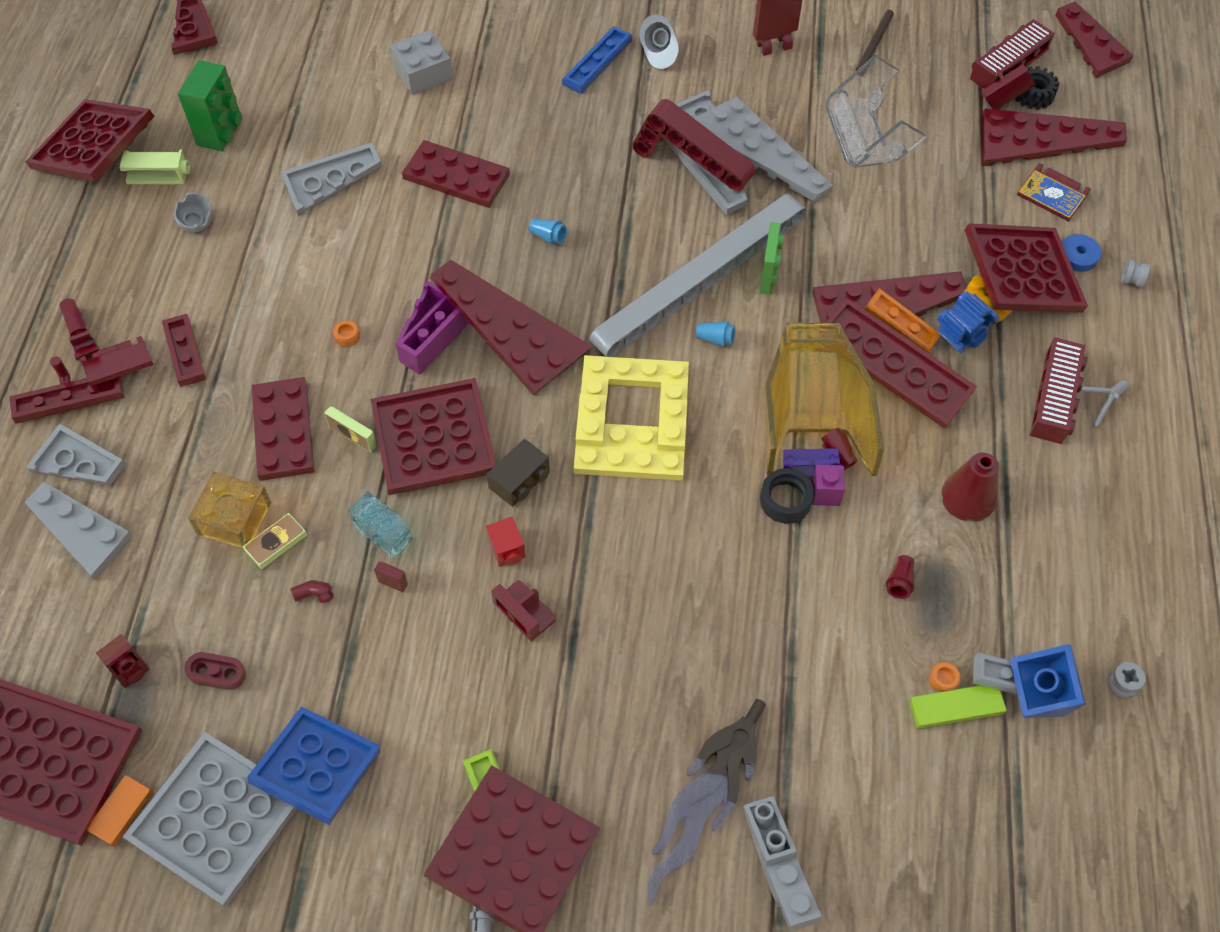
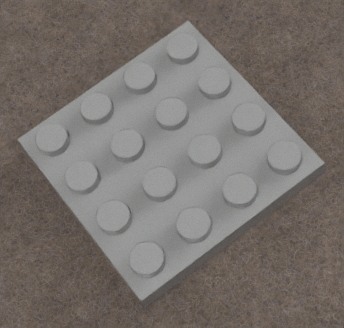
[123,732,297,908]

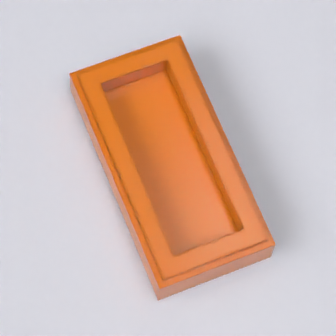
[87,775,153,847]

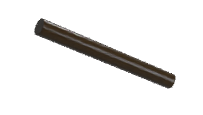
[856,10,894,74]

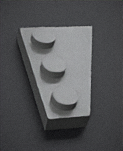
[26,423,127,486]

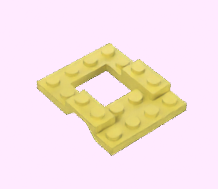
[574,355,689,481]

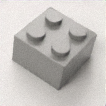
[389,30,453,95]

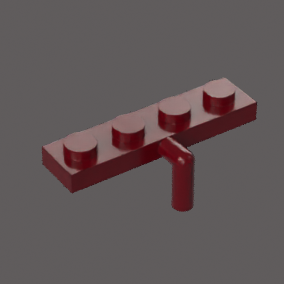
[9,356,124,424]

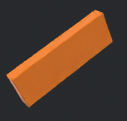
[864,288,941,353]

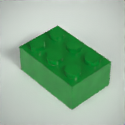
[178,60,242,152]

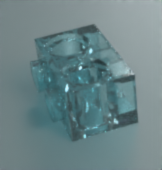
[348,492,413,558]

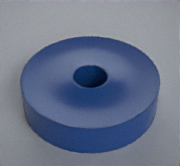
[1062,234,1102,272]

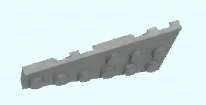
[663,90,748,215]
[694,96,833,201]

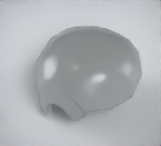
[174,192,213,233]

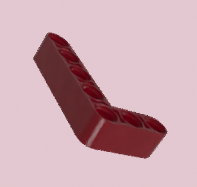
[632,99,756,191]

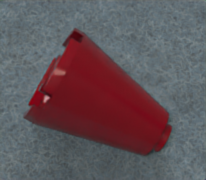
[941,452,999,522]

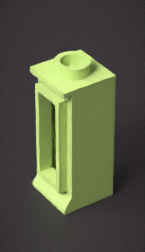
[119,149,190,184]

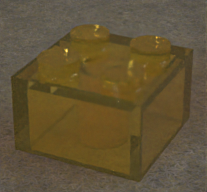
[188,471,272,548]

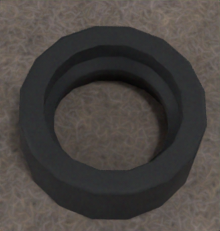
[760,468,815,524]

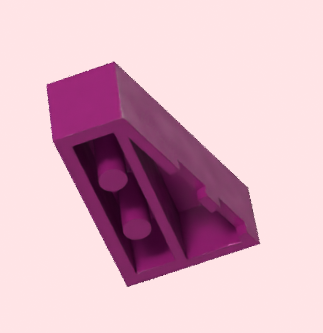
[396,280,469,375]

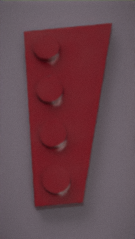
[1055,1,1133,78]

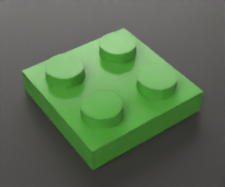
[759,222,784,295]

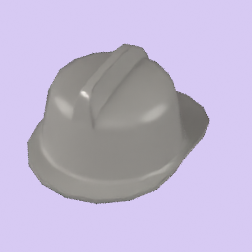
[639,14,679,69]

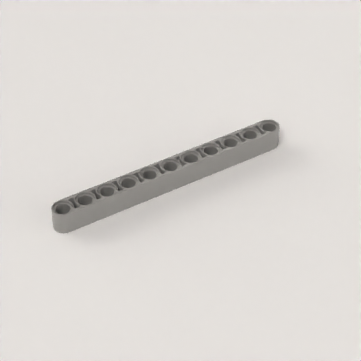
[589,194,807,357]

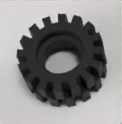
[1015,66,1060,110]

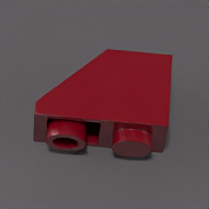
[96,634,150,688]

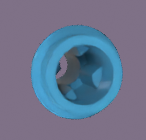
[529,218,567,245]
[696,321,736,347]

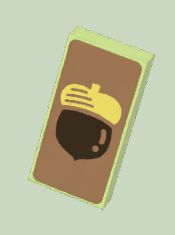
[324,406,377,452]
[243,513,307,570]

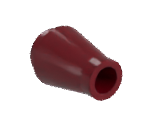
[821,428,858,470]
[886,555,915,599]

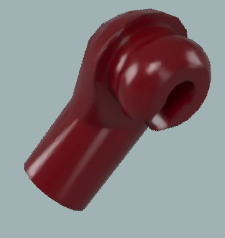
[290,580,334,603]

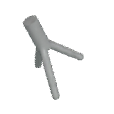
[1081,380,1129,427]

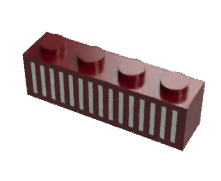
[970,19,1055,89]
[1029,337,1088,444]

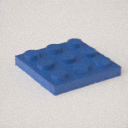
[247,706,380,825]

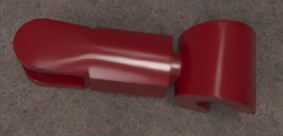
[60,298,100,361]

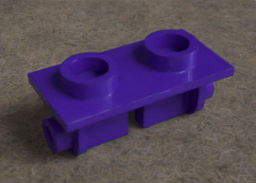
[783,449,840,477]

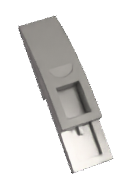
[744,796,822,932]

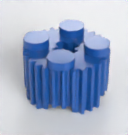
[937,291,999,354]

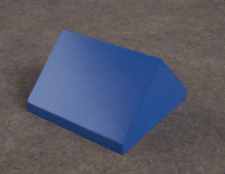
[1010,644,1086,718]

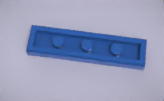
[562,26,632,94]

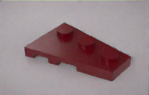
[171,0,218,55]

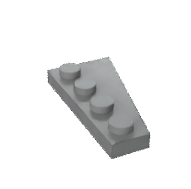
[281,143,382,215]
[25,481,132,581]

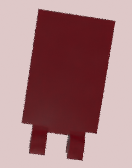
[753,0,803,56]

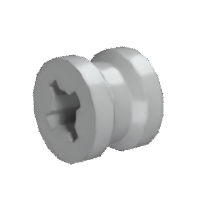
[1121,259,1150,288]
[1108,662,1146,699]

